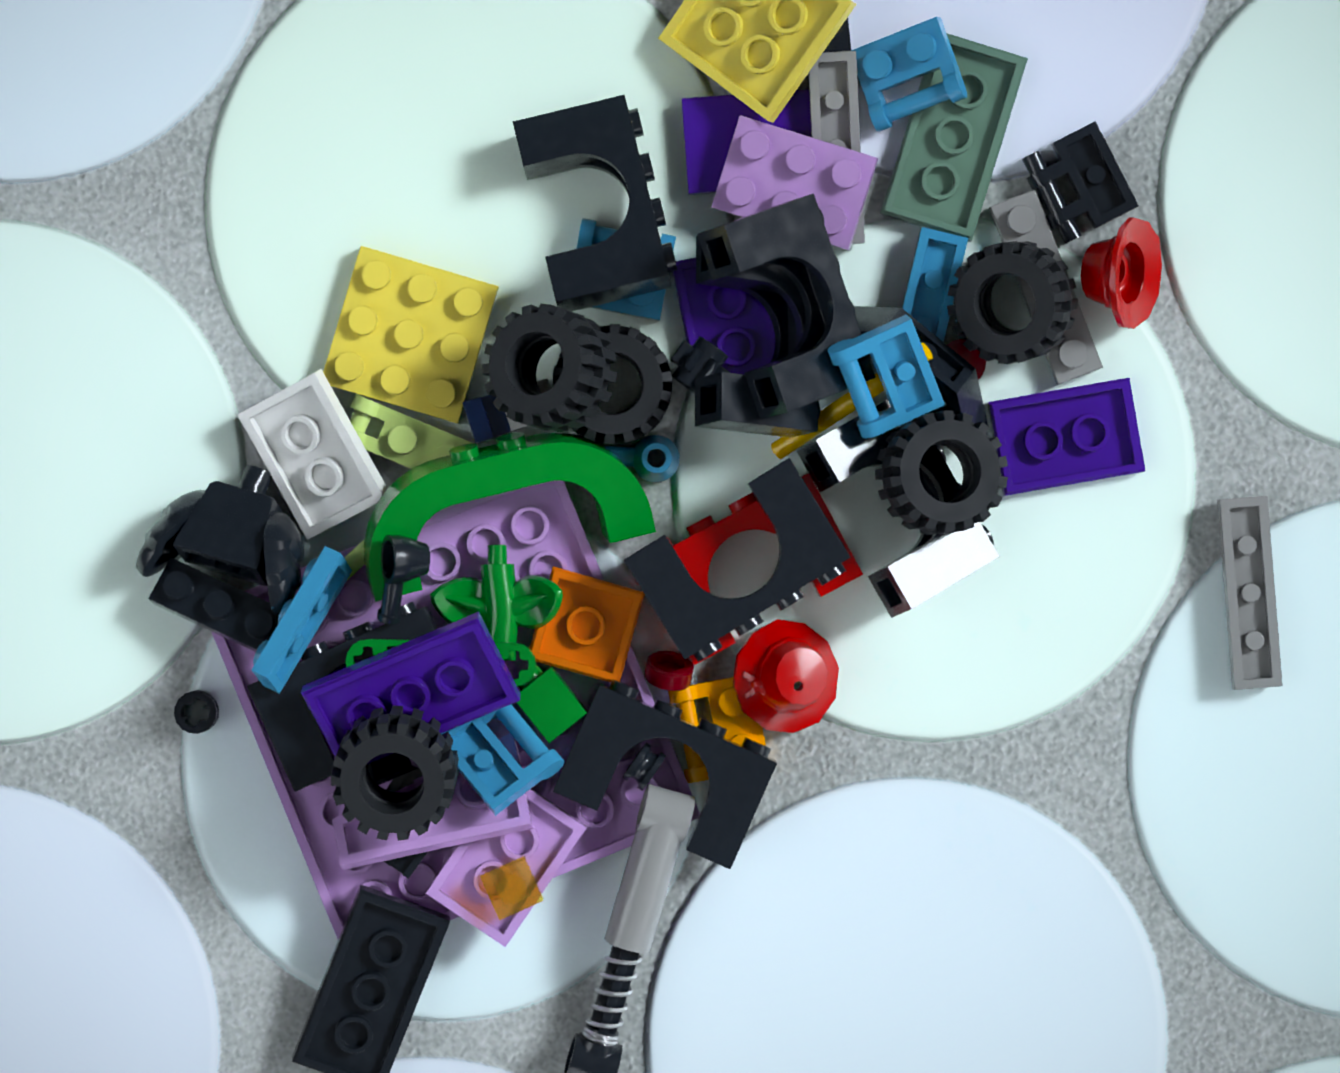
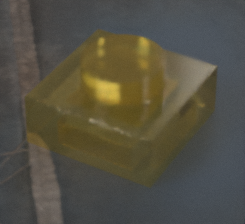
[480,855,544,920]

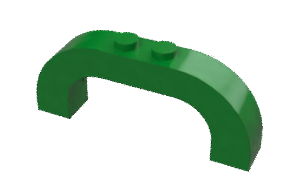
[364,432,656,602]

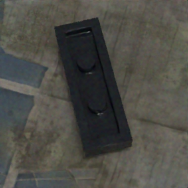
[148,557,279,652]

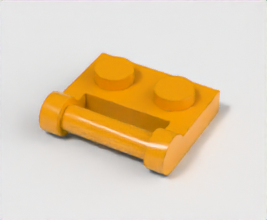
[668,676,766,783]

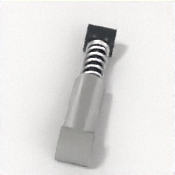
[564,784,695,1073]

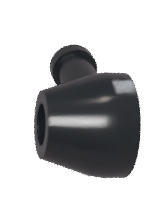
[377,535,430,624]

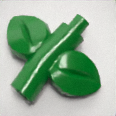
[430,545,563,661]

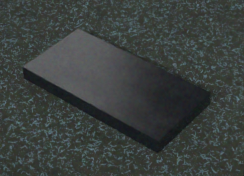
[292,884,450,1073]

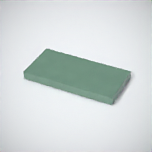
[880,33,1028,242]

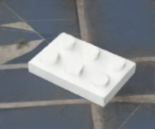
[237,369,388,540]

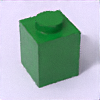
[517,665,588,743]

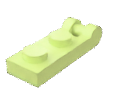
[350,394,479,469]

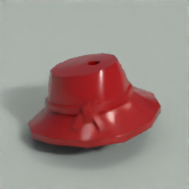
[1080,217,1162,329]
[733,619,839,733]

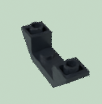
[854,306,988,426]

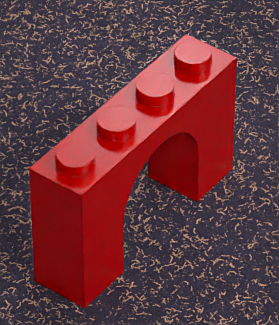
[668,473,863,665]

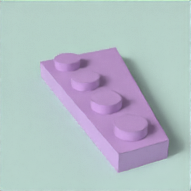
[332,733,533,870]

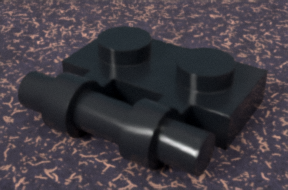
[1022,121,1139,244]

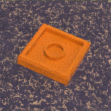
[530,566,645,683]

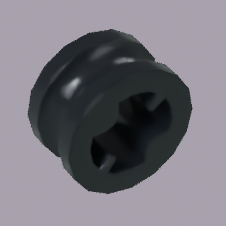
[174,690,219,734]
[623,742,666,791]

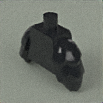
[136,465,305,616]

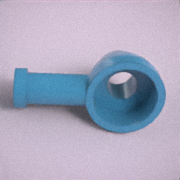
[604,435,680,482]

